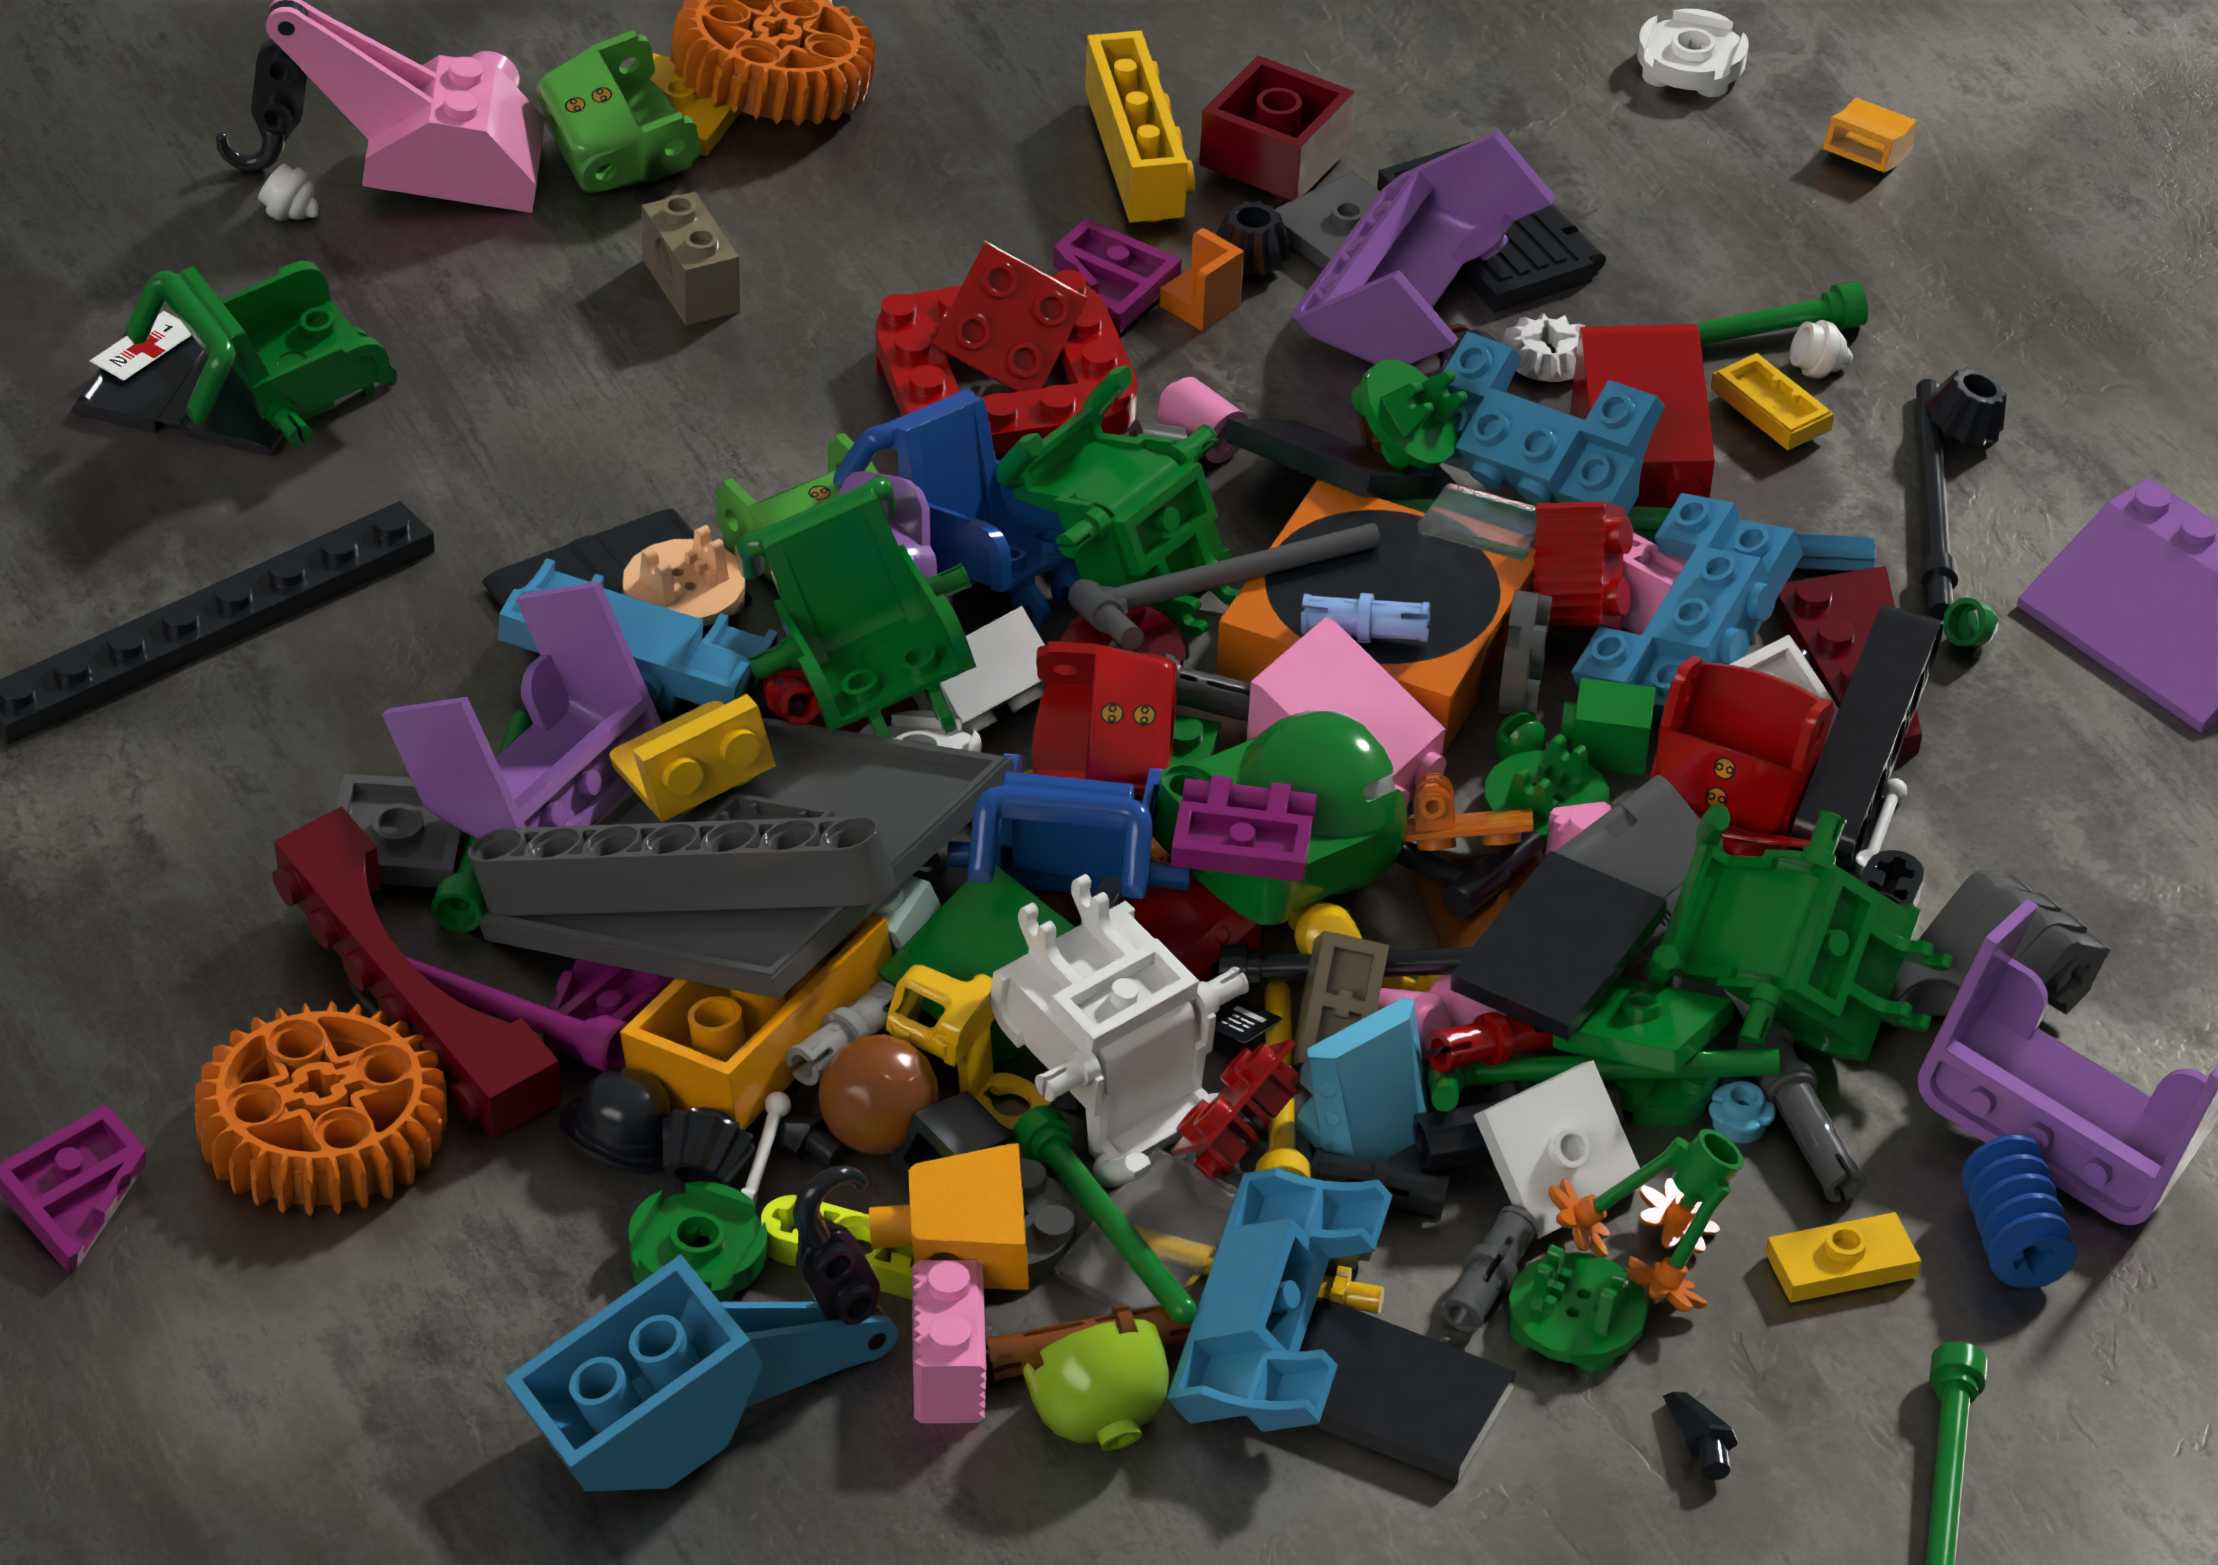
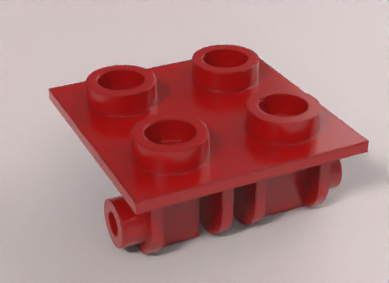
[931,241,1088,392]
[1170,1039,1301,1181]

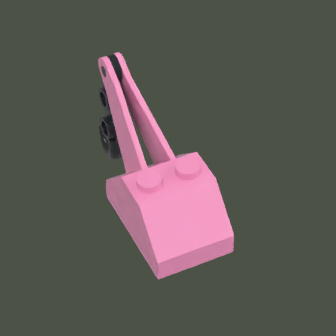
[216,0,545,213]

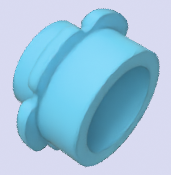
[1709,1081,1776,1143]

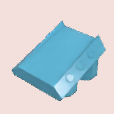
[1296,997,1429,1162]

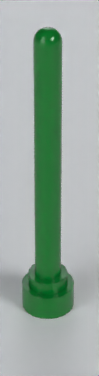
[1690,281,1868,345]
[431,710,533,933]
[1012,1105,1197,1324]
[1926,1342,1988,1565]

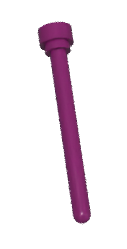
[403,955,628,1072]

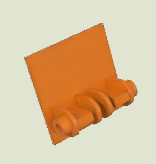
[1405,773,1533,851]

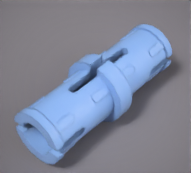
[1301,593,1430,643]

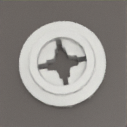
[1503,313,1585,382]

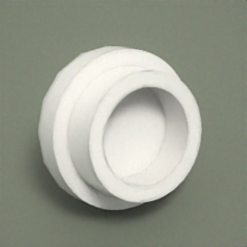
[258,163,319,221]
[1790,320,1853,379]

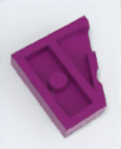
[1053,218,1182,333]

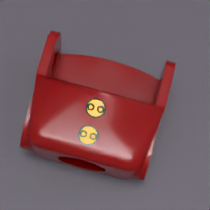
[1029,641,1177,800]
[1650,655,1835,836]

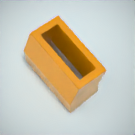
[1822,97,1917,173]

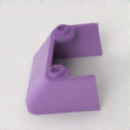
[1292,130,1557,367]
[382,581,662,839]
[1918,899,2218,1225]

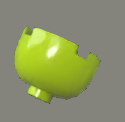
[1023,1319,1169,1451]

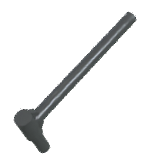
[1068,523,1381,651]

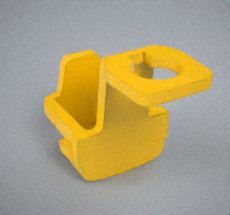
[886,965,1052,1135]

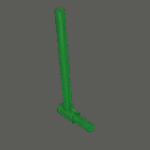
[1428,1047,1780,1112]

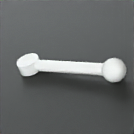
[1855,778,1907,875]
[741,1091,791,1205]

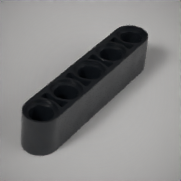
[1790,604,1944,868]

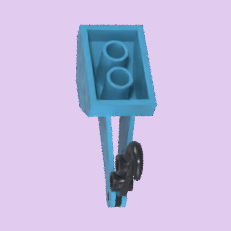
[504,1166,899,1492]

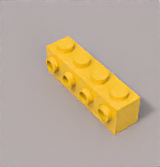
[1085,30,1195,223]

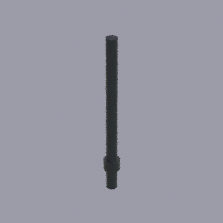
[1916,379,1958,621]

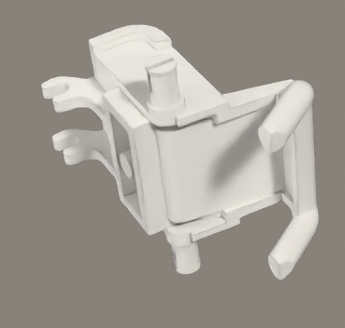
[990,874,1261,1188]

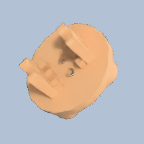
[623,525,745,626]

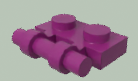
[1171,775,1317,882]

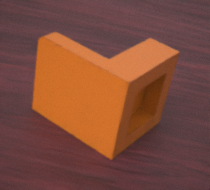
[1159,228,1244,331]

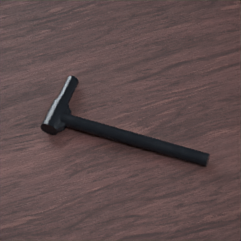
[1395,830,1545,919]

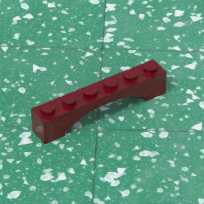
[272,806,562,1140]

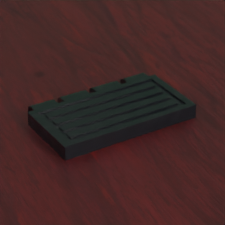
[1377,142,1606,313]

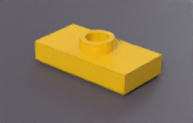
[1711,353,1835,451]
[1765,1212,1921,1303]

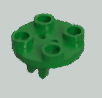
[1351,359,1468,470]
[1483,734,1610,853]
[1508,1245,1648,1373]

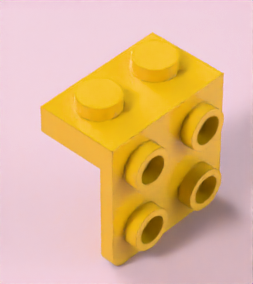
[609,694,776,822]

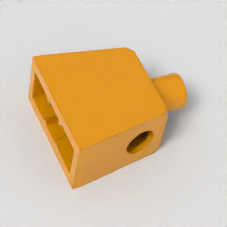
[869,1143,1029,1290]

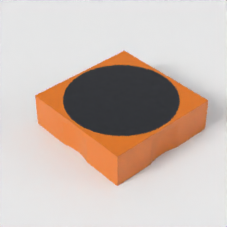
[1216,479,1536,753]

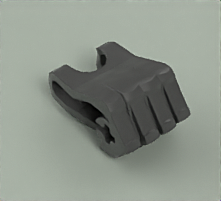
[1888,869,2111,1028]

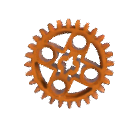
[670,0,876,126]
[194,1001,448,1217]

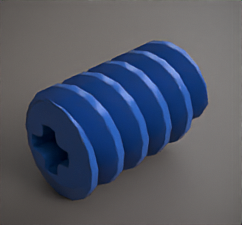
[1961,1135,2077,1289]

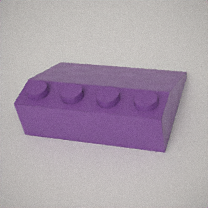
[2017,477,2218,733]

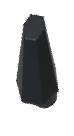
[745,1115,848,1167]
[1663,1392,1738,1480]

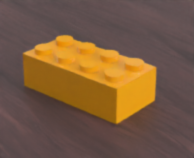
[620,913,892,1130]

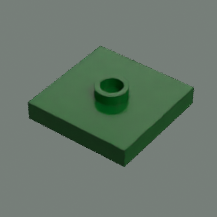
[1553,977,1733,1074]

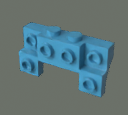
[1443,331,1666,517]
[1571,493,1803,726]
[498,558,778,713]
[1167,1168,1393,1432]

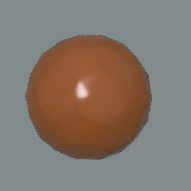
[819,1034,939,1155]

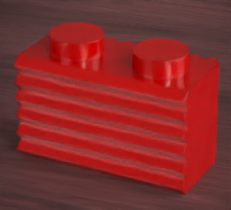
[1532,502,1633,633]

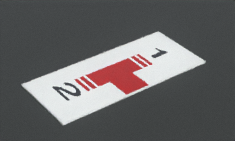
[90,311,192,381]

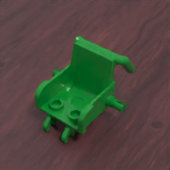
[125,261,397,448]
[996,366,1240,637]
[735,476,977,738]
[1645,804,1953,1061]

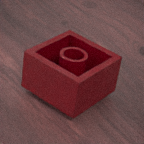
[1199,55,1356,200]

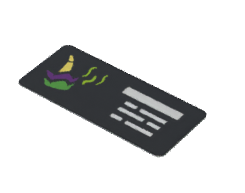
[1215,997,1282,1043]

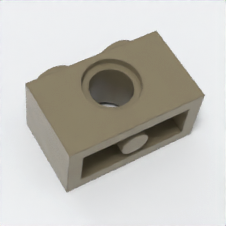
[641,192,740,326]

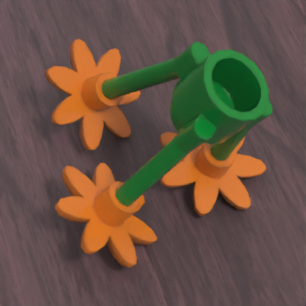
[1548,1129,1744,1313]

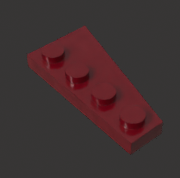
[1774,566,1922,756]

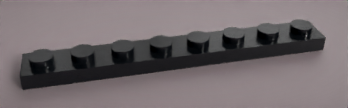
[0,501,435,744]

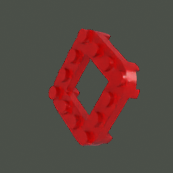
[875,270,1138,453]

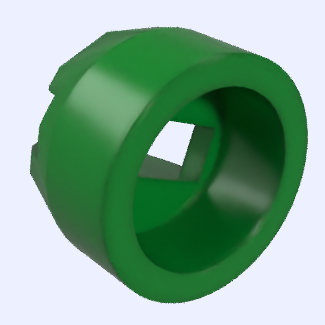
[1943,597,1998,648]
[1495,712,1547,761]

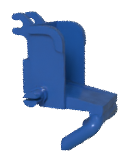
[833,389,1081,628]
[946,753,1191,900]

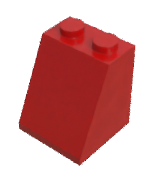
[1570,324,1715,508]

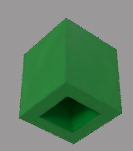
[1561,678,1656,775]

